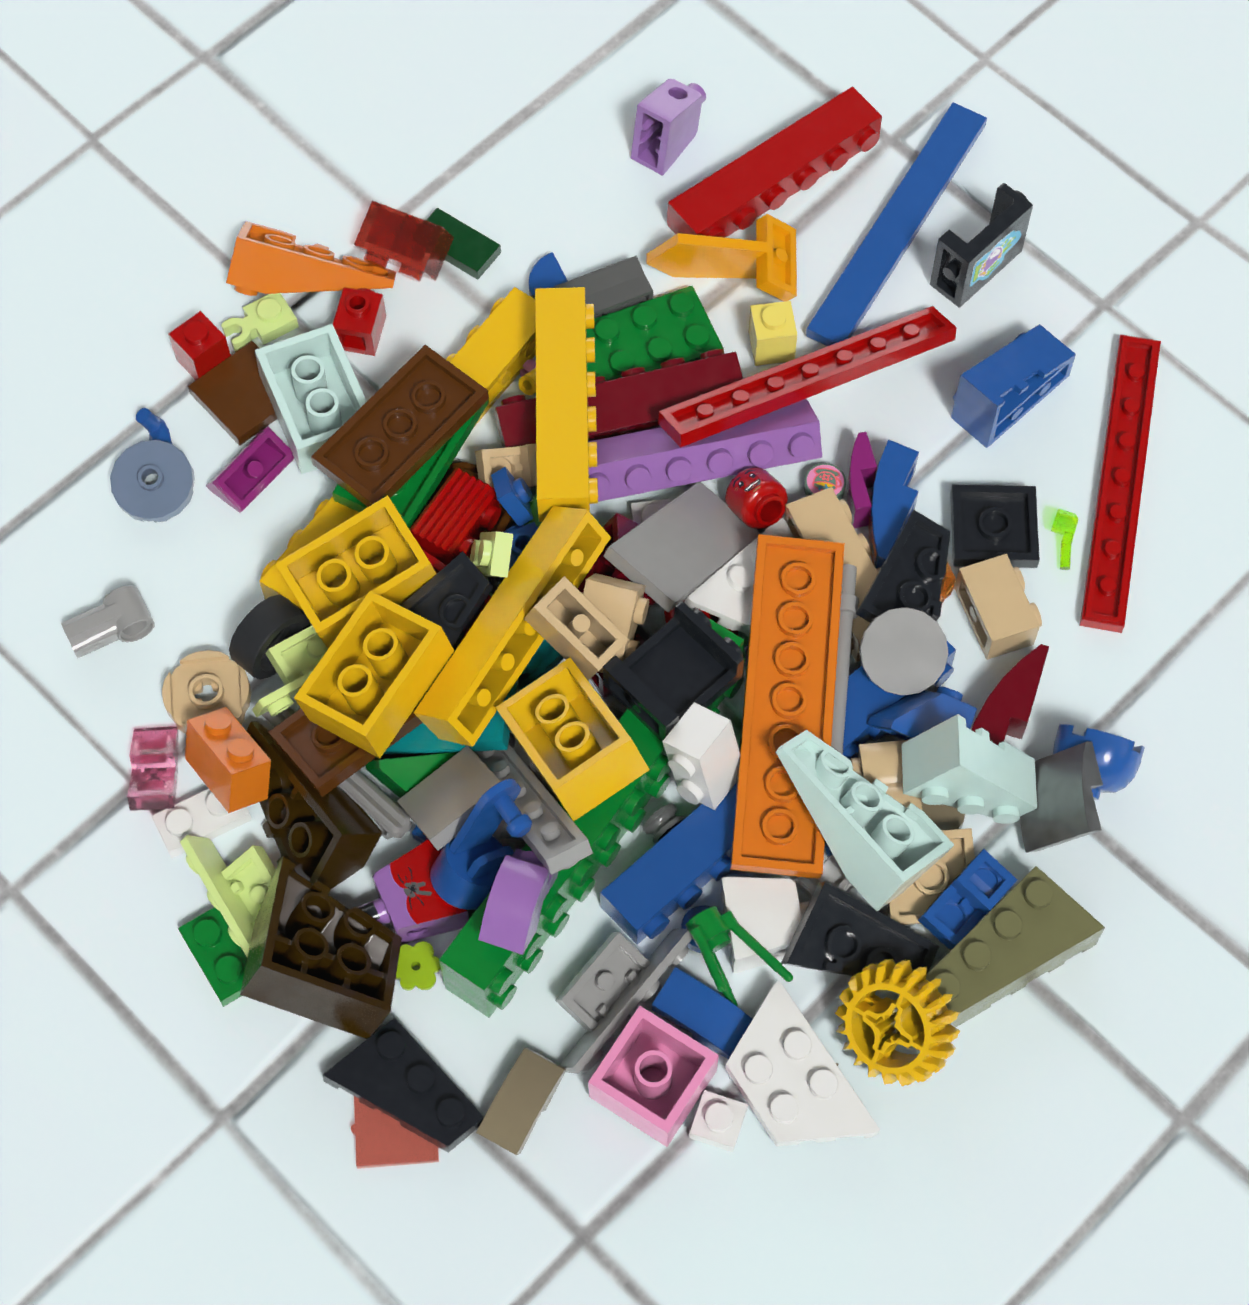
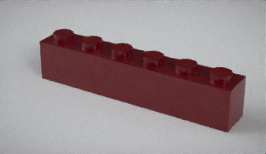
[494,349,743,448]

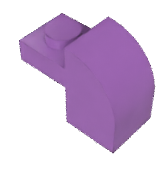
[478,848,558,955]

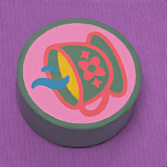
[804,463,846,500]

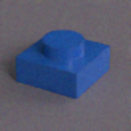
[491,467,534,527]

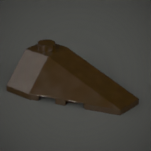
[246,721,383,889]

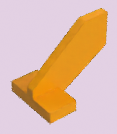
[646,214,797,301]

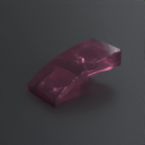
[127,726,179,811]

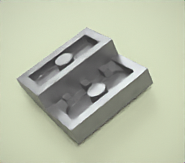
[1020,742,1103,853]

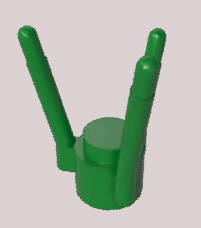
[685,906,793,1006]

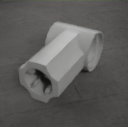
[61,585,155,659]

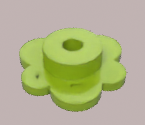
[396,941,441,991]

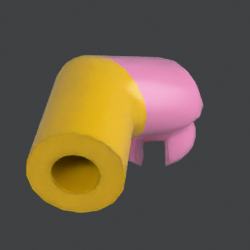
[519,359,536,395]

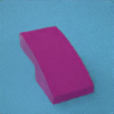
[847,431,877,529]

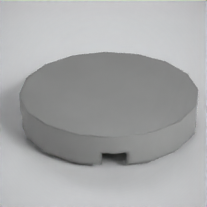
[859,607,948,695]

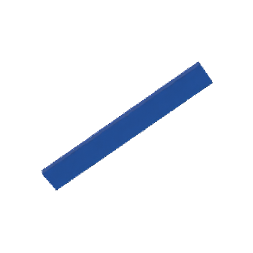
[806,102,987,346]

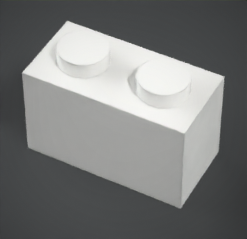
[662,702,740,810]

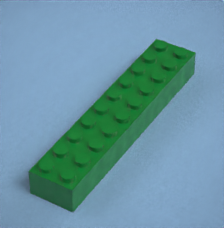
[439,618,746,1018]

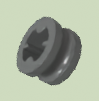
[643,803,685,844]

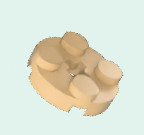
[162,650,251,734]

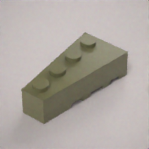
[926,866,1105,1027]

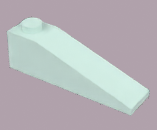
[776,730,954,912]

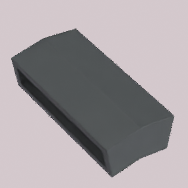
[551,255,653,319]

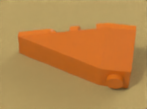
[226,221,396,296]

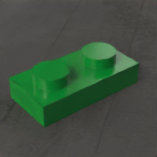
[178,907,247,1007]

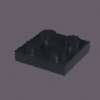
[950,484,1040,568]

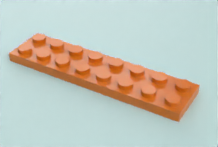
[730,534,845,879]

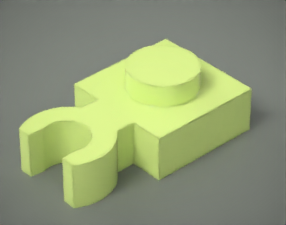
[221,293,299,352]

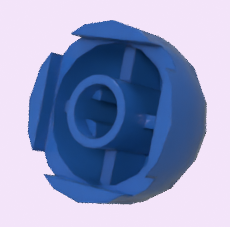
[1053,724,1145,800]

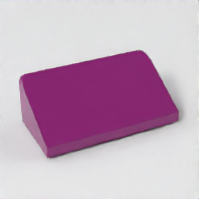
[206,426,294,513]

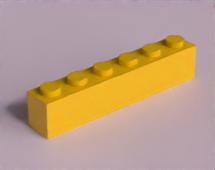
[535,287,598,522]
[414,506,611,747]

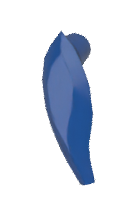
[136,408,172,444]

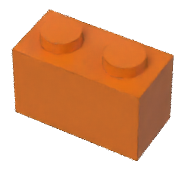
[185,707,271,813]

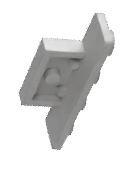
[555,929,692,1074]

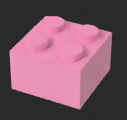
[588,1006,719,1147]

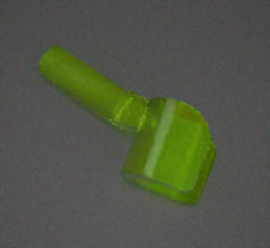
[1051,509,1078,570]

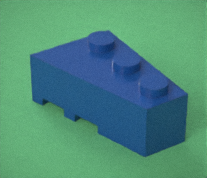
[951,324,1076,448]

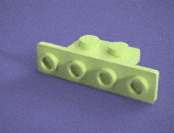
[252,625,328,717]
[180,835,276,958]

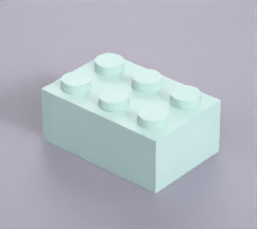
[255,324,367,475]

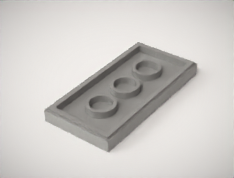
[603,482,761,612]

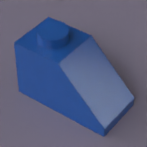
[867,686,977,740]

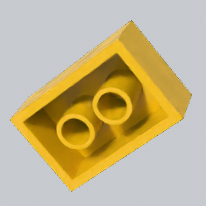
[275,495,436,648]
[294,591,454,758]
[495,657,650,822]

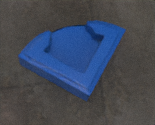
[529,252,568,299]

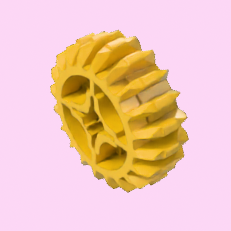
[835,959,960,1086]

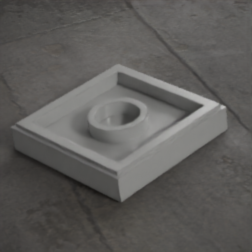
[397,746,501,851]

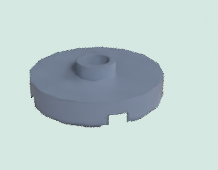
[110,440,195,523]

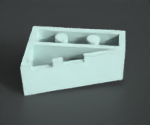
[902,714,1037,824]

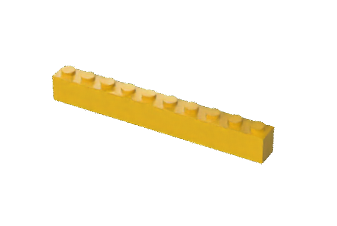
[259,287,536,612]

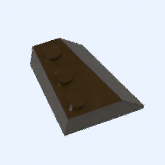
[240,856,402,1039]

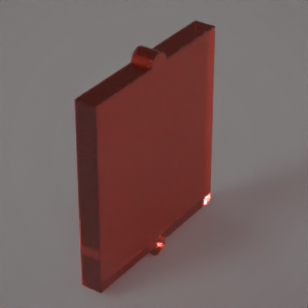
[351,1096,439,1169]

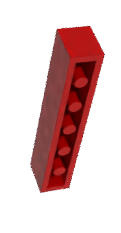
[667,86,882,238]

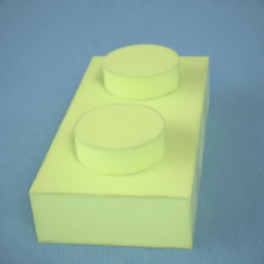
[470,531,513,578]

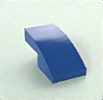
[918,849,1018,951]
[652,967,753,1059]

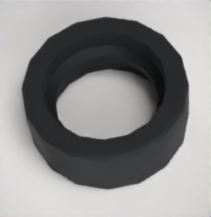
[229,595,311,680]

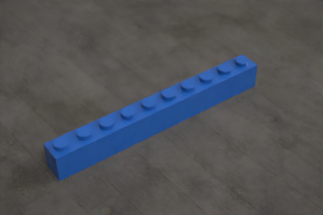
[600,641,956,945]

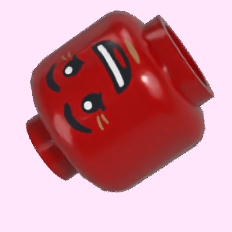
[725,467,788,529]

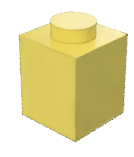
[748,301,797,366]

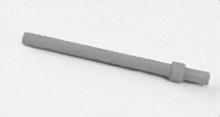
[831,564,859,755]

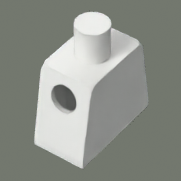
[720,877,810,973]

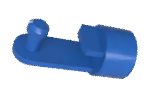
[430,778,532,910]

